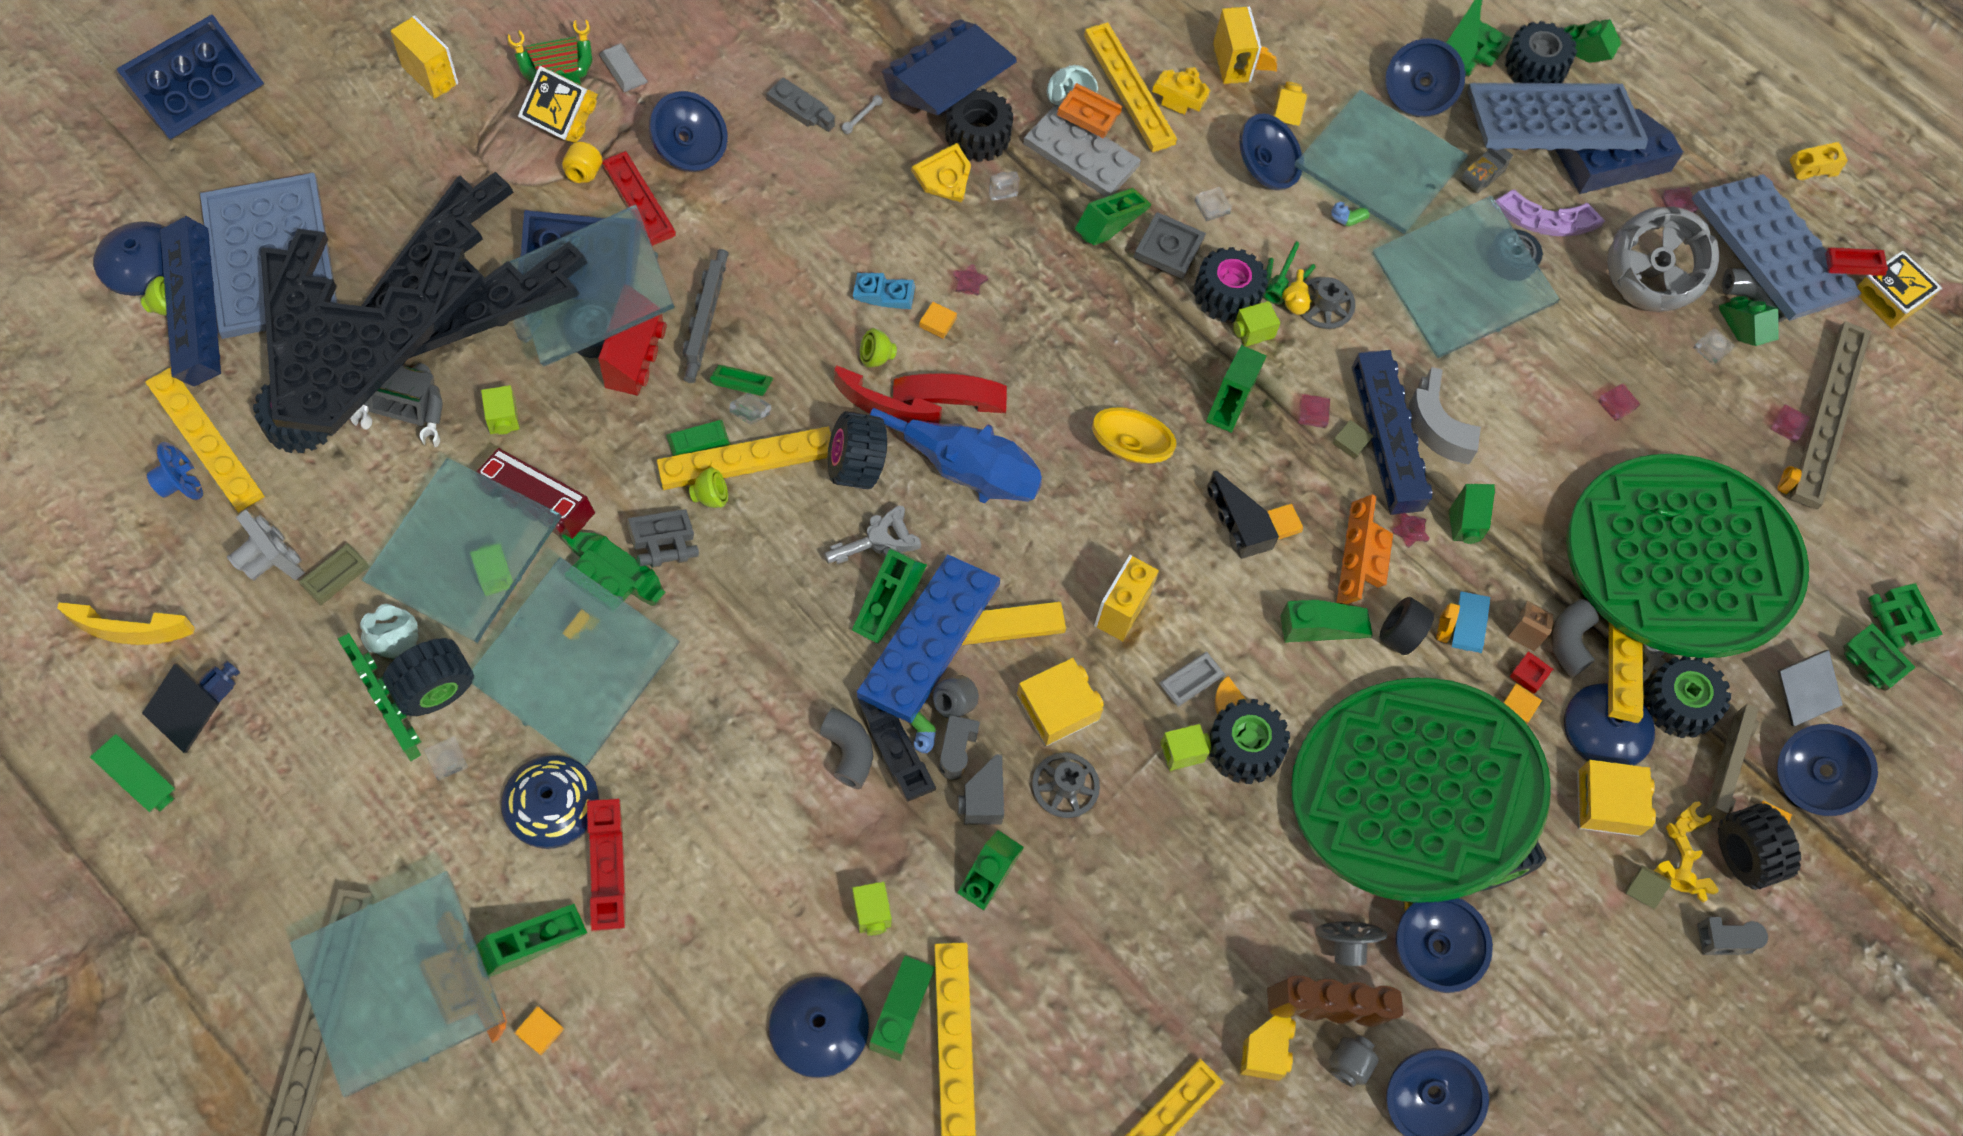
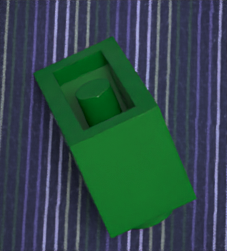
[1448,484,1495,544]

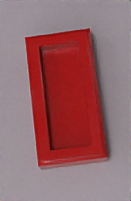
[1825,247,1888,276]

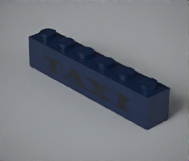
[160,216,221,387]
[1351,350,1432,515]

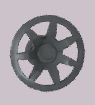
[1301,277,1355,329]
[1032,752,1100,818]
[1315,921,1387,966]

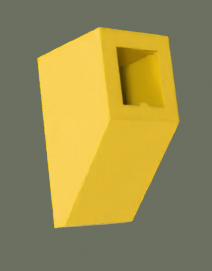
[1273,81,1307,126]
[1240,1016,1296,1081]

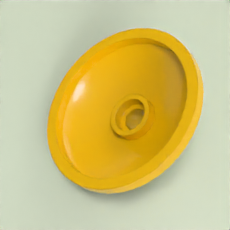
[1092,407,1176,464]

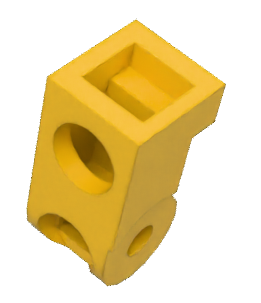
[1789,142,1848,180]

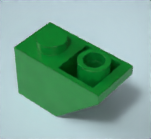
[1564,19,1622,63]
[1719,296,1779,346]
[957,830,1025,911]

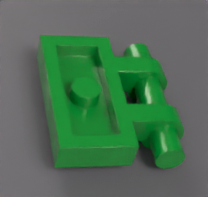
[1449,20,1511,68]
[1868,583,1943,650]

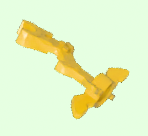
[1653,801,1719,902]

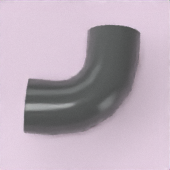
[1722,268,1786,323]
[1551,599,1599,678]
[820,708,874,789]

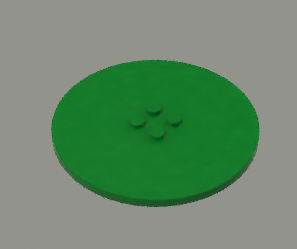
[1566,454,1809,658]
[1291,677,1551,903]

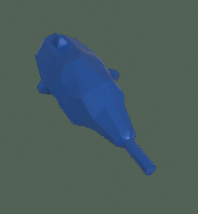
[870,408,1042,503]

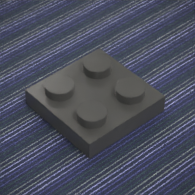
[1134,212,1206,279]

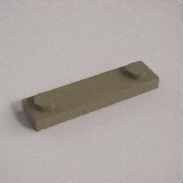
[1703,704,1759,822]

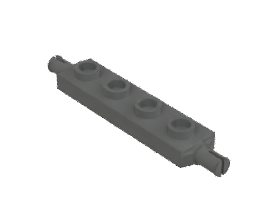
[682,249,729,383]

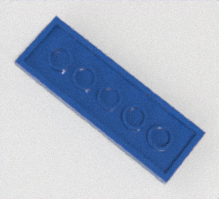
[857,555,1000,723]

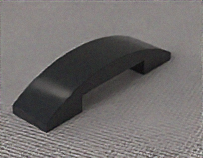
[857,698,936,802]

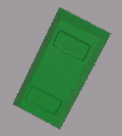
[710,365,773,396]
[666,420,731,456]

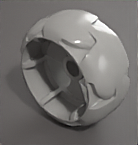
[1608,206,1719,312]

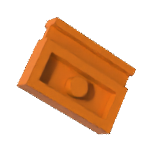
[1057,83,1123,139]

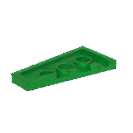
[338,633,422,762]

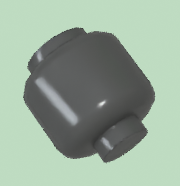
[933,675,979,718]
[1329,1035,1379,1088]

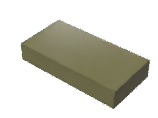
[299,543,370,606]

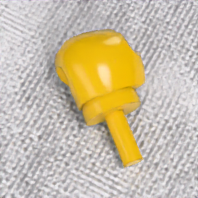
[1283,269,1311,315]

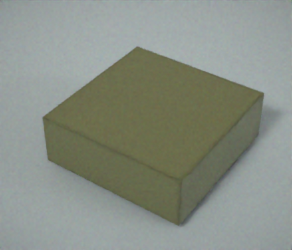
[1333,420,1373,459]
[1625,865,1671,909]

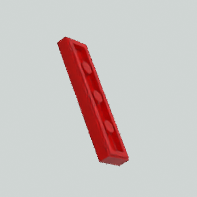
[602,151,676,246]

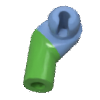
[1331,202,1370,227]
[910,711,936,753]

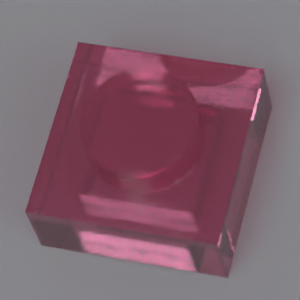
[1661,187,1698,213]
[1598,383,1640,421]
[1298,394,1330,428]
[1770,404,1810,443]

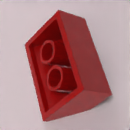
[598,286,667,396]

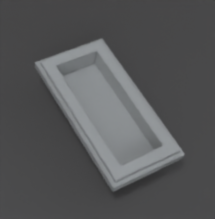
[599,43,648,93]
[1159,651,1225,707]

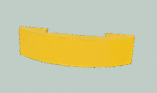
[57,602,195,645]

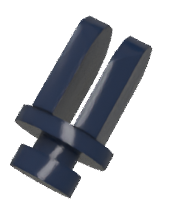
[197,660,241,703]

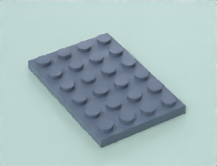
[1467,83,1648,151]
[200,173,338,339]
[1691,174,1861,321]

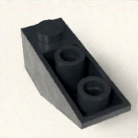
[1207,471,1279,559]

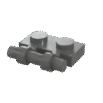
[627,509,699,568]

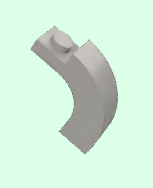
[1409,367,1481,465]

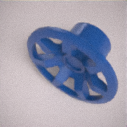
[147,442,203,500]

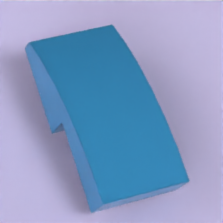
[853,273,915,309]
[1452,591,1490,653]

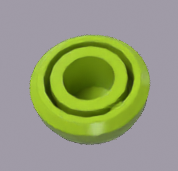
[141,276,167,316]
[860,328,897,368]
[689,467,728,508]

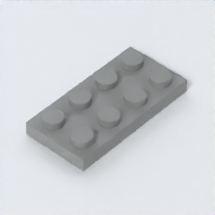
[1023,105,1141,197]

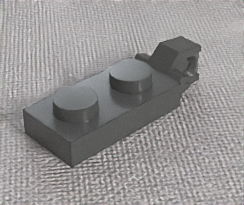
[766,77,835,132]

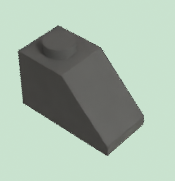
[958,754,1004,825]

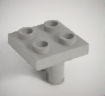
[227,510,305,581]

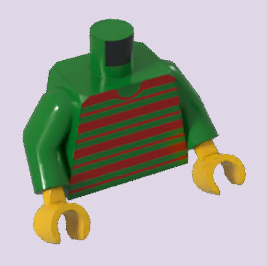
[507,19,592,85]

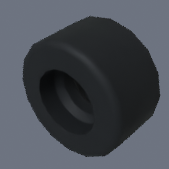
[1379,596,1434,655]

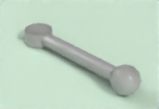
[842,95,883,134]

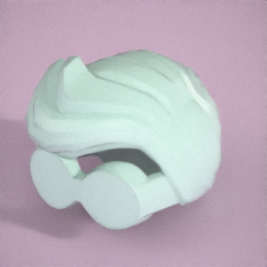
[1047,65,1099,106]
[360,604,418,660]

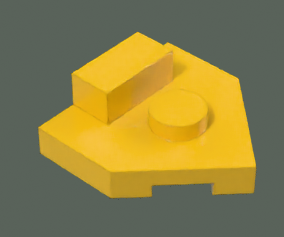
[1152,67,1210,115]
[911,143,971,203]

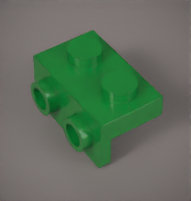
[1842,623,1916,691]

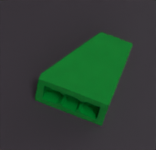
[1206,345,1267,433]
[90,734,176,813]

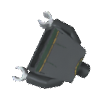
[350,363,443,447]

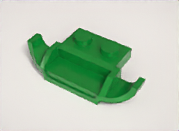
[561,531,666,613]

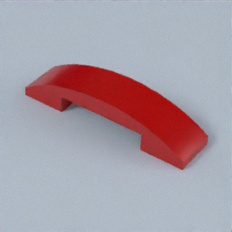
[834,365,942,424]
[893,373,1007,413]
[587,798,626,932]

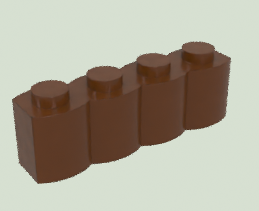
[1267,975,1404,1027]

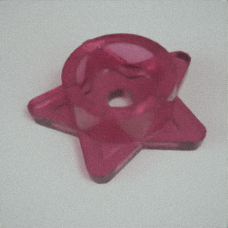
[953,264,988,296]
[1392,513,1430,548]

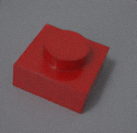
[1509,651,1553,694]

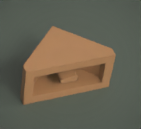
[1508,600,1554,652]

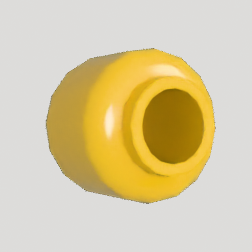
[562,142,602,183]

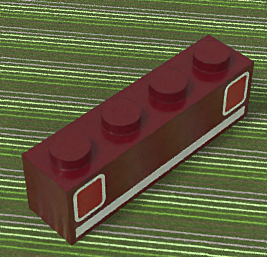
[475,448,595,539]

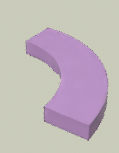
[1492,189,1605,236]

